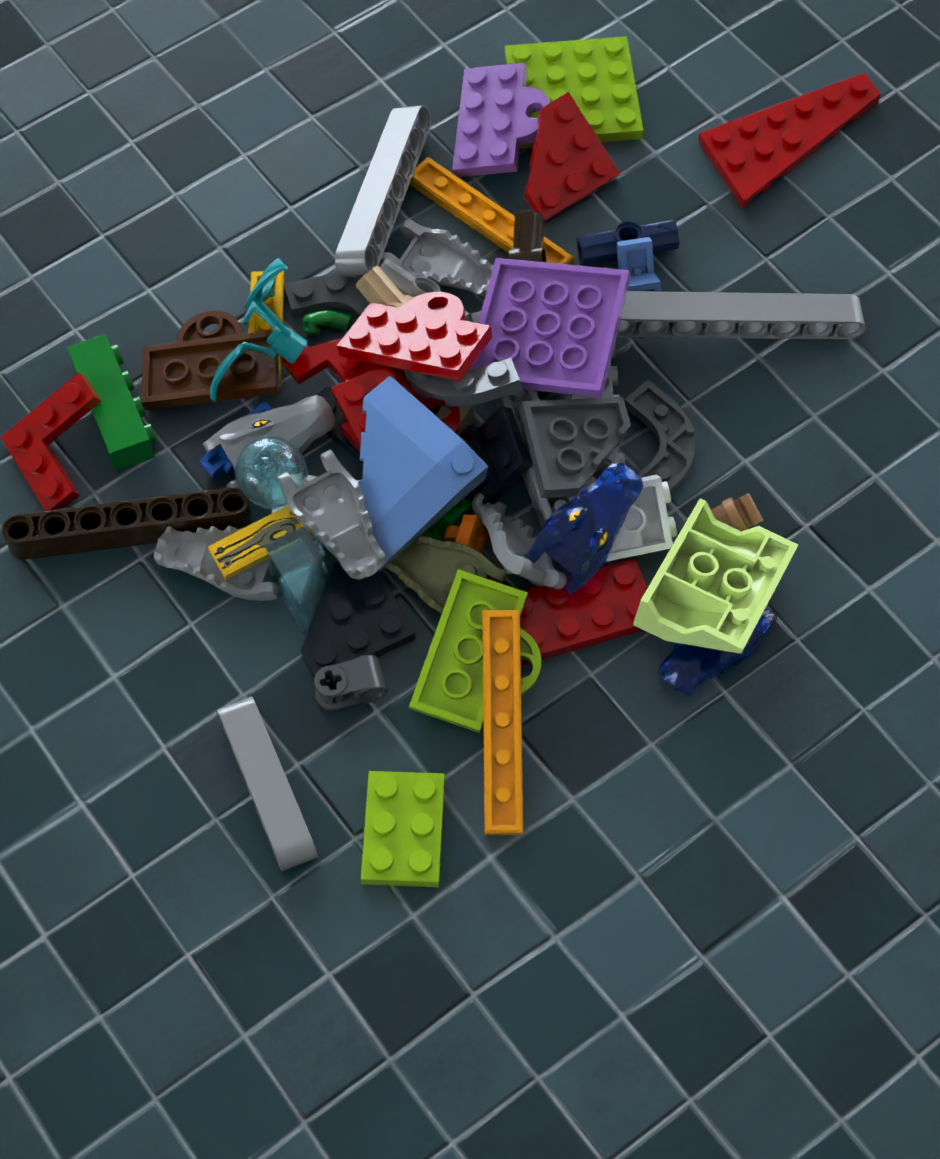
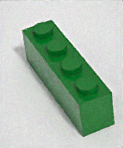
[67,334,157,472]

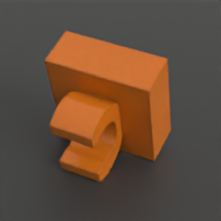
[443,515,489,554]

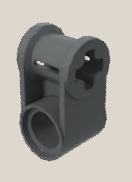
[314,655,388,711]

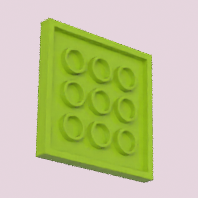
[505,36,644,149]

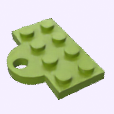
[409,569,541,733]

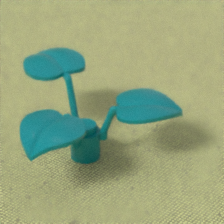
[210,257,308,402]

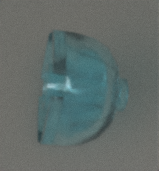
[234,435,308,509]

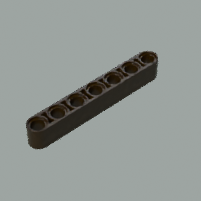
[2,487,253,560]

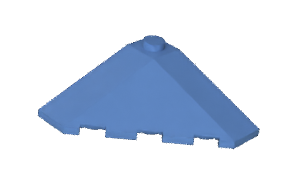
[358,376,488,571]

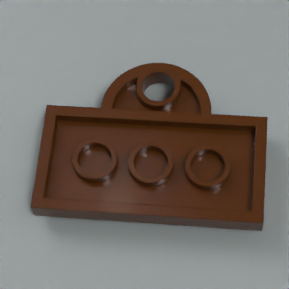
[141,310,279,410]

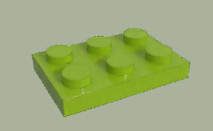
[361,771,445,887]

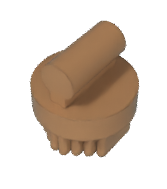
[711,493,763,531]

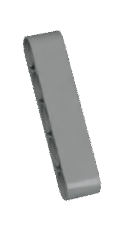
[217,696,318,872]

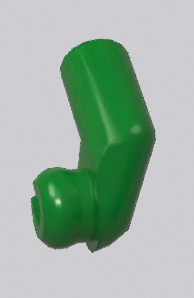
[302,310,353,336]

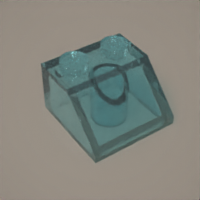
[265,527,328,636]

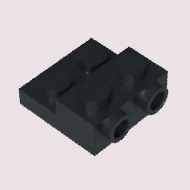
[459,406,533,504]

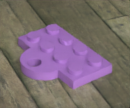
[452,62,550,177]

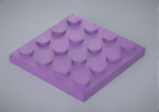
[469,258,631,398]

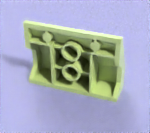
[633,498,798,654]

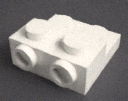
[588,475,677,562]

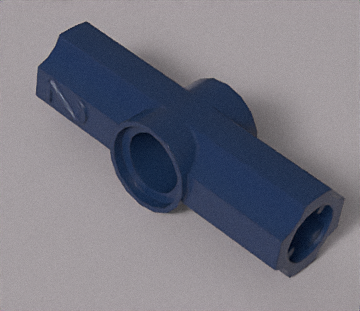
[576,220,680,266]

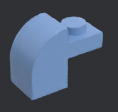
[617,237,661,292]

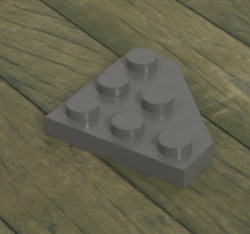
[519,397,631,498]

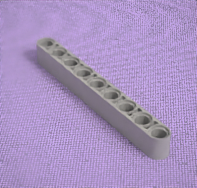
[617,291,866,339]

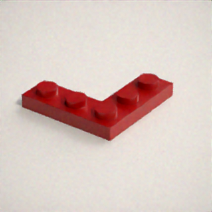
[1,372,102,511]

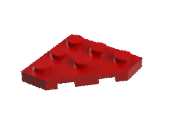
[524,92,621,222]

